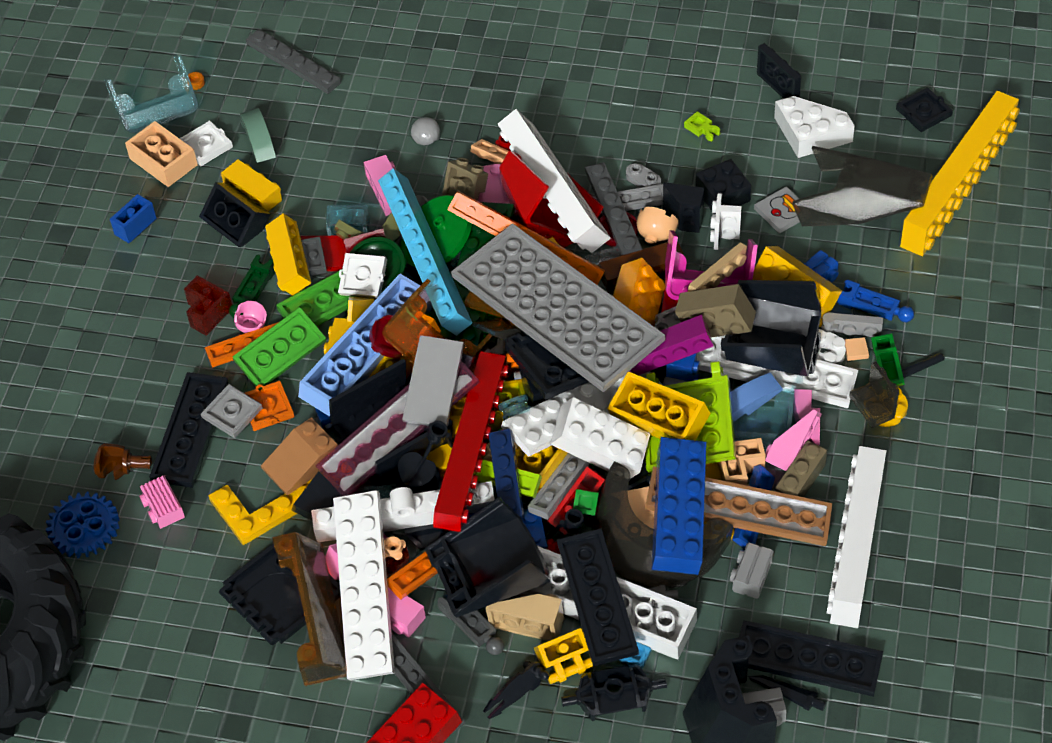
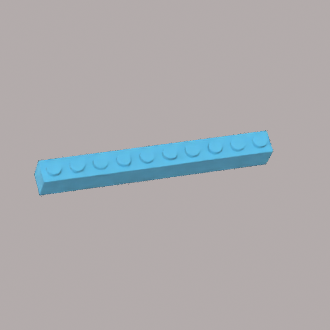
[378,168,472,336]

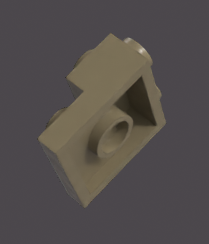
[442,157,488,201]

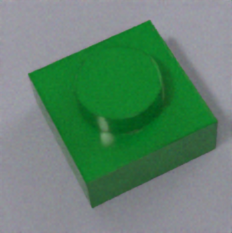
[573,489,599,516]

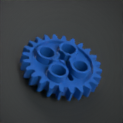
[46,492,120,558]

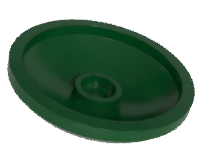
[349,237,406,293]

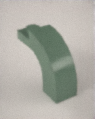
[240,108,276,163]

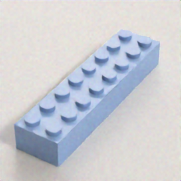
[298,274,433,416]

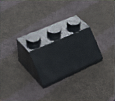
[199,182,271,247]

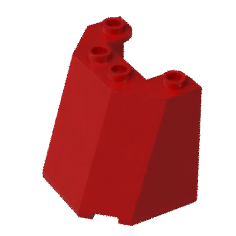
[499,150,604,248]

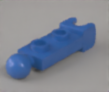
[837,280,914,322]

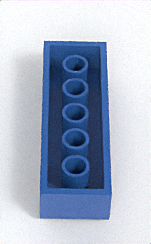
[652,437,706,575]

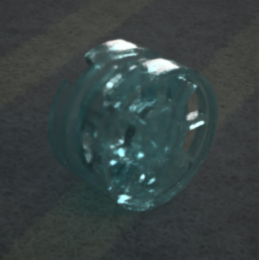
[498,394,531,421]

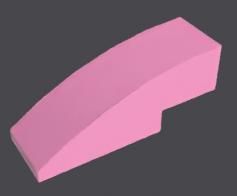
[793,389,820,446]

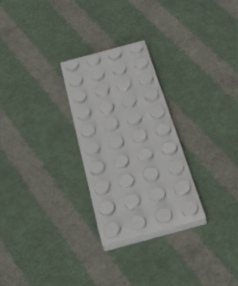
[451,223,665,393]

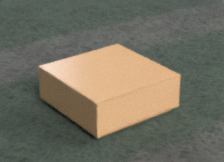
[844,337,869,361]

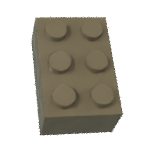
[675,284,756,337]

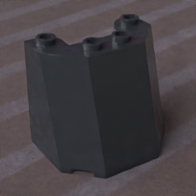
[721,280,821,376]
[683,635,777,743]

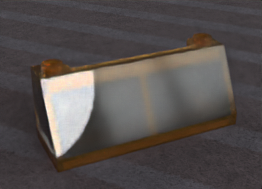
[272,532,347,686]

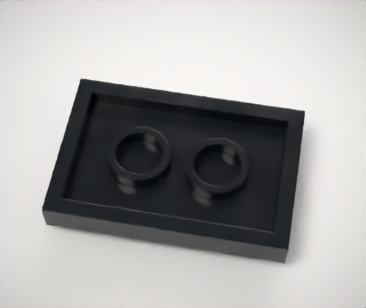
[757,43,801,99]

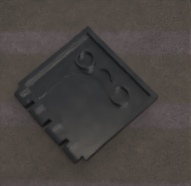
[505,331,589,400]
[219,533,341,645]

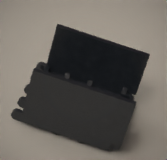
[323,358,453,492]

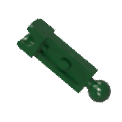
[229,255,275,318]

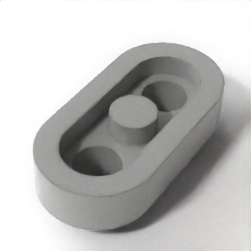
[626,163,661,188]

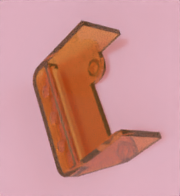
[383,279,492,364]

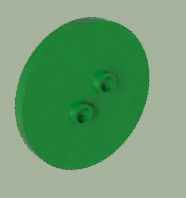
[401,195,472,269]

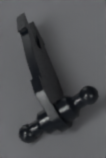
[483,661,550,719]

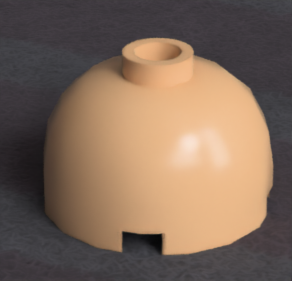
[636,207,679,245]

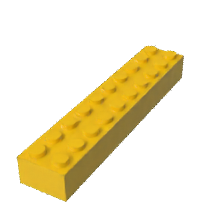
[900,91,1020,257]

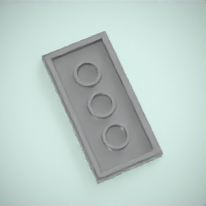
[402,335,464,426]

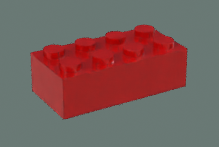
[367,683,462,743]

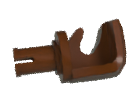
[93,443,152,480]

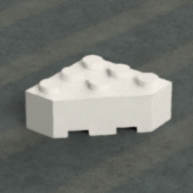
[774,96,854,158]

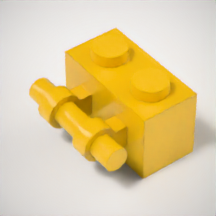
[534,628,593,685]

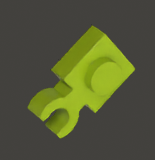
[684,111,720,142]

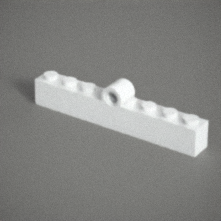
[311,481,495,543]

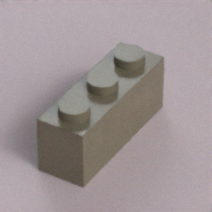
[775,440,827,497]

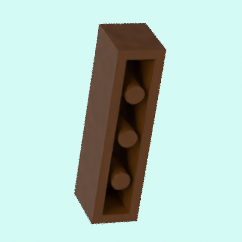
[599,241,686,293]

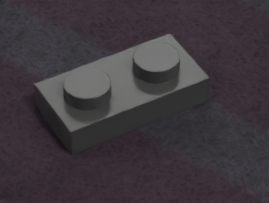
[301,237,327,276]

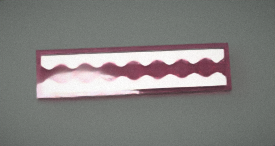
[315,361,479,496]

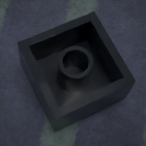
[695,159,751,214]

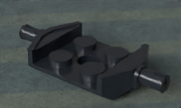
[561,664,667,721]

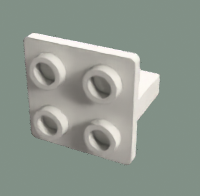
[710,193,741,250]

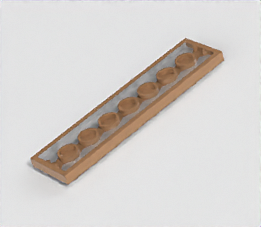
[645,466,832,546]

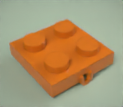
[244,381,294,431]

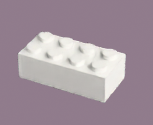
[550,397,650,480]

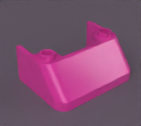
[665,230,758,300]

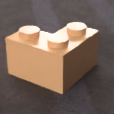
[717,438,766,486]

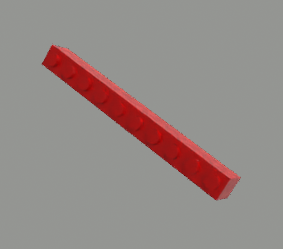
[433,351,509,532]

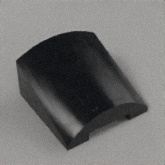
[425,498,552,618]

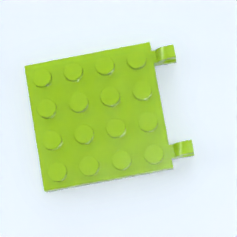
[645,361,736,473]

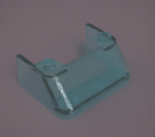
[104,54,198,133]

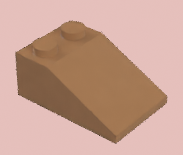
[261,417,339,496]

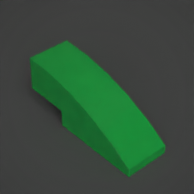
[871,334,905,389]

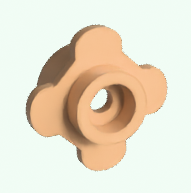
[384,536,406,560]

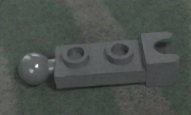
[437,597,504,655]

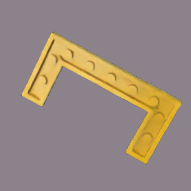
[208,460,354,545]

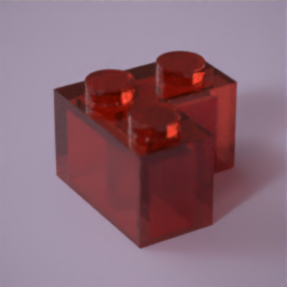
[184,275,232,336]

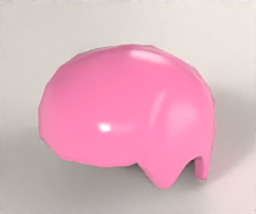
[234,301,267,333]

